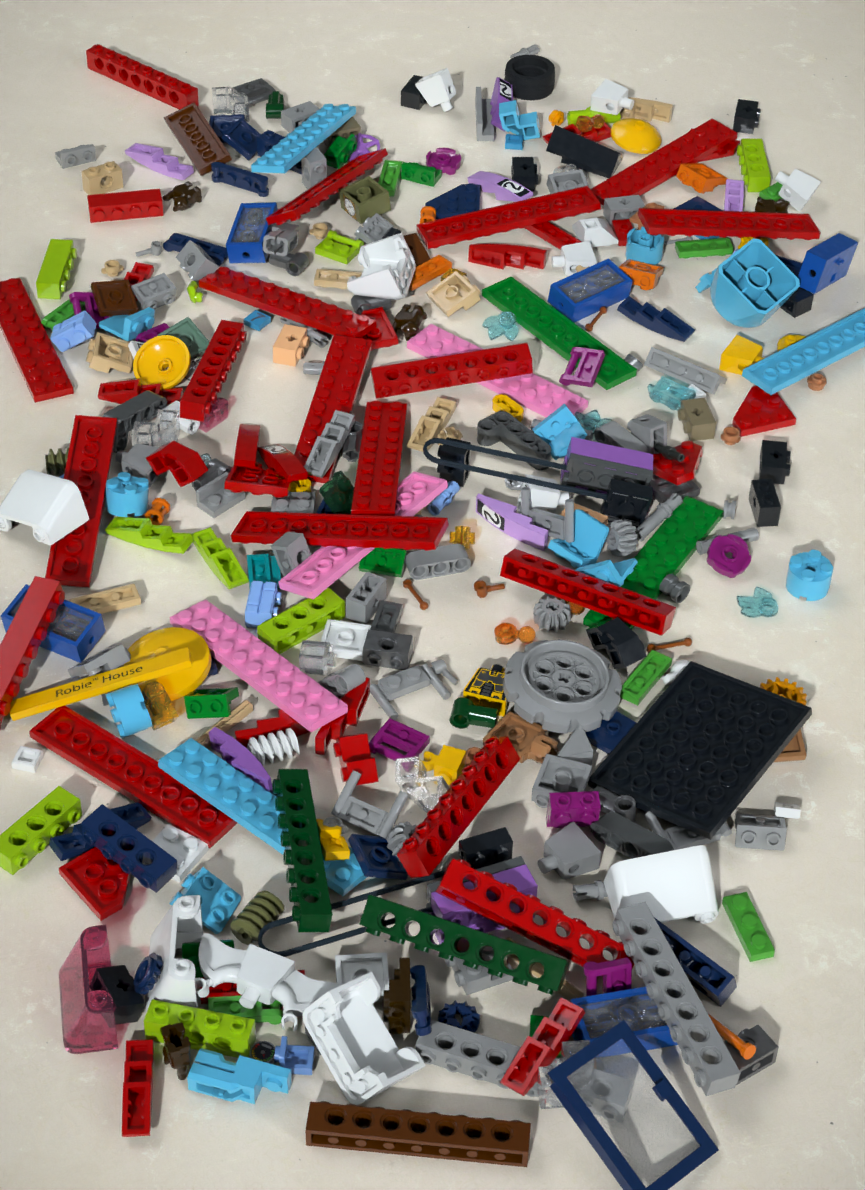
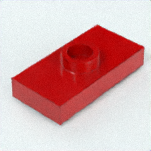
[611,219,633,246]

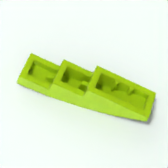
[105,517,194,554]
[191,527,249,589]

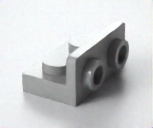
[55,144,96,169]
[354,213,394,244]
[131,273,176,311]
[196,472,245,518]
[734,813,787,851]

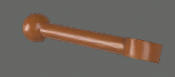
[585,306,607,332]
[403,579,428,610]
[647,638,692,653]

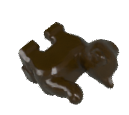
[162,181,202,212]
[755,197,789,213]
[392,304,427,341]
[160,1023,191,1080]

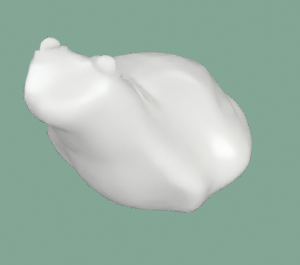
[661,660,689,683]

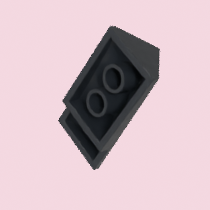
[546,125,621,178]

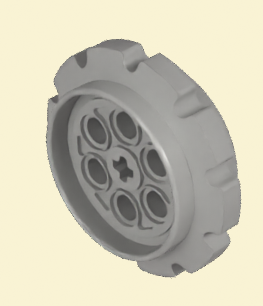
[503,639,622,734]

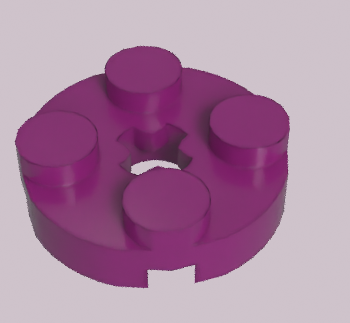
[426,148,461,175]
[706,534,751,578]

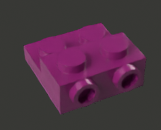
[546,791,601,828]

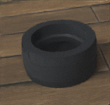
[504,55,555,101]

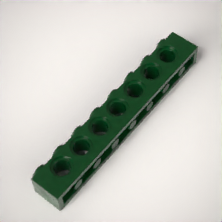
[272,769,333,932]
[359,895,570,995]

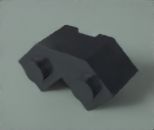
[586,617,647,669]

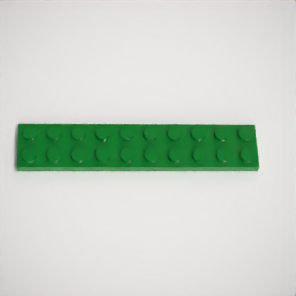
[482,277,637,390]
[583,496,724,630]

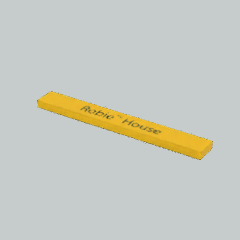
[10,647,192,721]

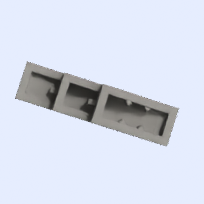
[304,410,355,478]

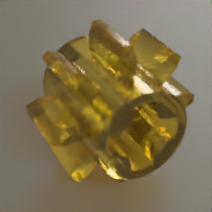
[449,526,475,550]

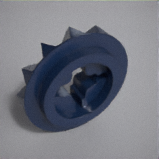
[134,953,163,995]
[438,1000,480,1033]

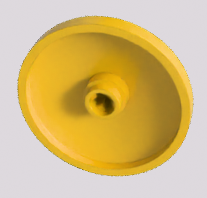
[124,627,212,703]

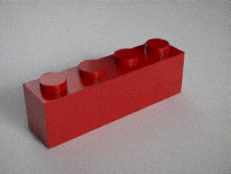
[87,189,163,223]

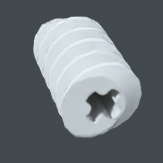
[247,728,300,765]

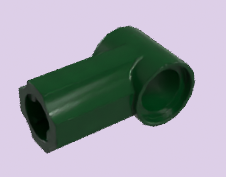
[266,91,284,119]
[449,697,498,729]

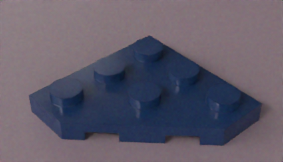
[425,183,480,220]

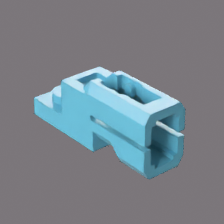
[187,1048,292,1104]

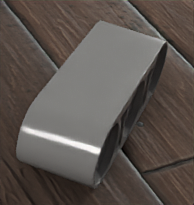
[594,421,649,453]
[405,544,471,580]
[318,664,366,697]

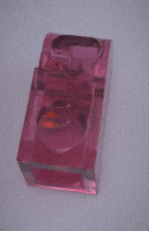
[198,397,228,433]

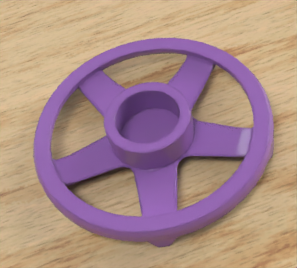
[348,133,380,161]

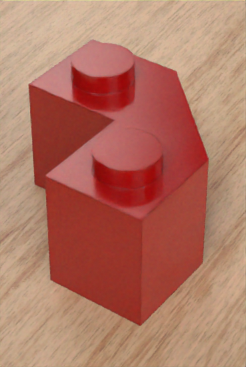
[146,440,208,487]
[333,733,379,786]

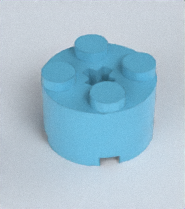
[625,227,664,265]
[105,472,149,517]
[786,550,833,601]
[105,684,153,738]

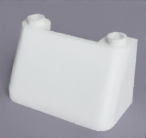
[347,233,416,300]
[0,469,90,545]
[603,845,719,924]
[145,895,203,1012]
[303,971,426,1105]

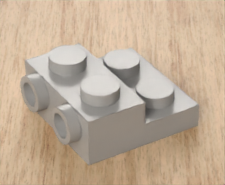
[546,169,589,194]
[271,492,316,513]
[68,644,131,679]
[532,754,592,808]
[445,938,513,995]

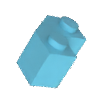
[499,100,540,140]

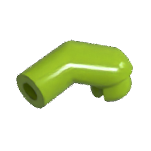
[187,281,203,303]

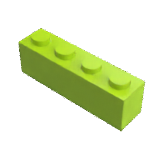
[36,239,77,299]

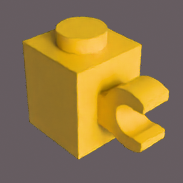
[419,745,466,785]

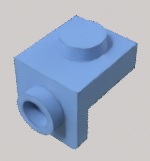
[274,1036,315,1075]

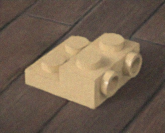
[426,271,481,317]
[86,332,133,373]

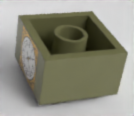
[339,176,391,224]

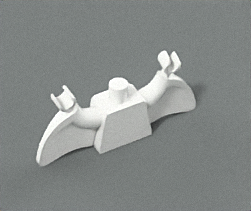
[195,933,340,1031]

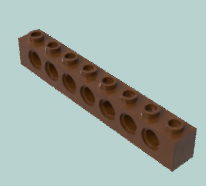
[305,1101,531,1167]

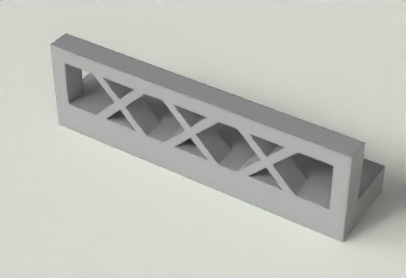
[475,87,494,141]
[644,347,727,395]

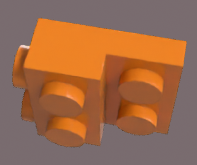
[676,163,728,194]
[619,259,664,290]

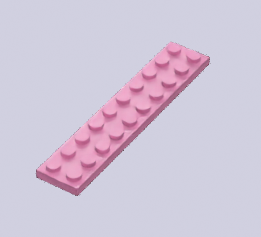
[407,324,588,418]
[278,471,448,599]
[170,600,348,732]

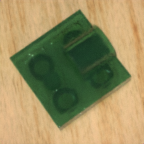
[319,471,354,515]

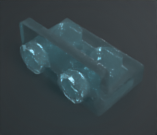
[647,376,696,411]

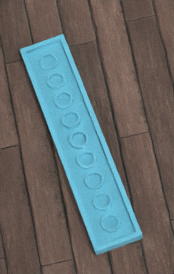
[251,104,356,173]
[742,308,865,395]
[158,738,367,897]

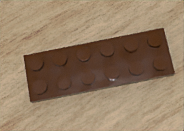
[164,103,232,176]

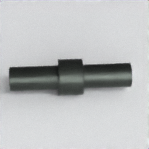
[654,443,685,462]

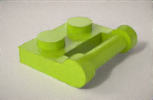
[315,230,364,264]

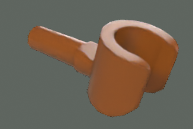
[474,581,505,598]

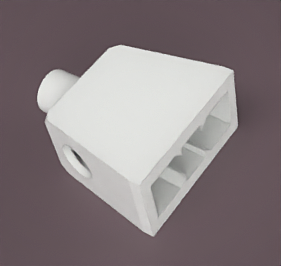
[415,68,456,112]
[590,79,634,115]
[775,169,821,212]
[551,241,597,276]
[517,474,569,514]

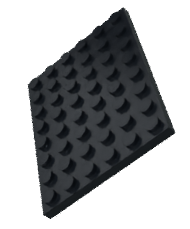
[588,661,812,840]

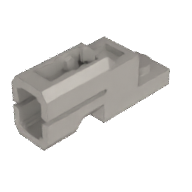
[263,219,299,256]

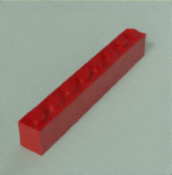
[0,576,65,729]

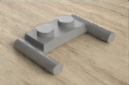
[521,487,574,543]
[370,664,451,720]
[331,770,409,839]
[645,811,732,850]

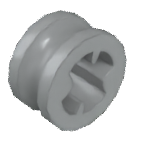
[723,500,736,520]

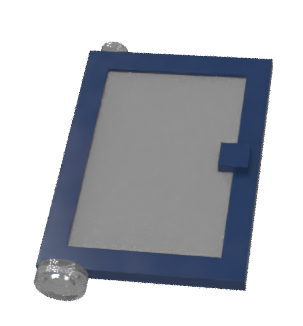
[545,1020,719,1190]

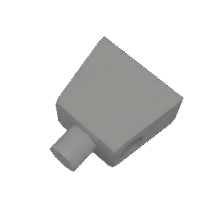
[627,414,667,454]
[116,443,162,488]
[538,822,601,880]

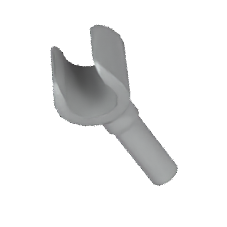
[136,241,162,257]
[431,660,459,685]

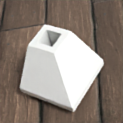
[572,217,619,248]

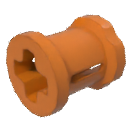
[420,206,436,224]
[145,498,170,525]

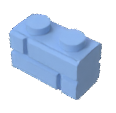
[50,310,97,352]
[245,581,282,628]

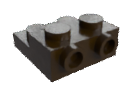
[383,958,411,1034]

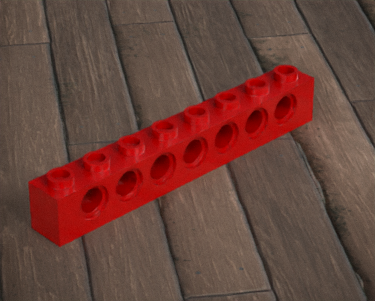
[86,44,199,110]
[180,320,247,422]
[371,343,533,399]
[500,548,676,636]
[396,736,520,878]
[435,859,634,977]

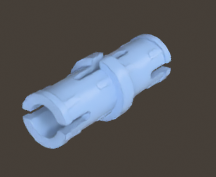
[427,481,460,516]

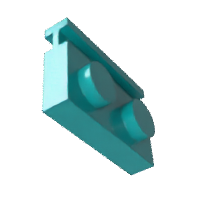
[247,554,281,589]

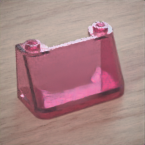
[59,925,118,1054]

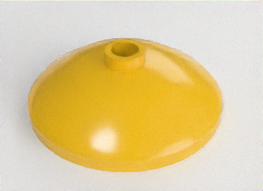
[611,118,662,154]
[133,335,191,389]

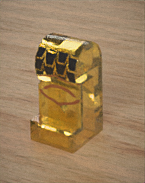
[142,681,178,730]

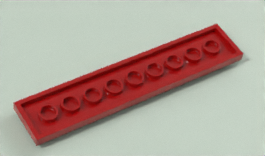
[590,119,738,206]
[266,148,388,225]
[416,186,601,249]
[637,208,821,240]
[199,267,377,338]
[0,278,74,403]
[294,335,372,484]
[351,401,407,516]
[45,415,117,588]
[231,511,449,551]
[29,706,237,848]

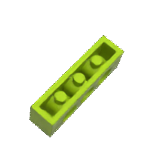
[737,139,771,192]
[257,587,345,654]
[0,786,82,875]
[144,999,256,1058]

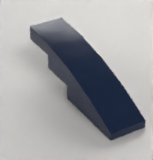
[617,296,695,342]
[49,802,152,861]

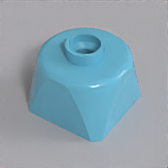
[710,238,800,328]

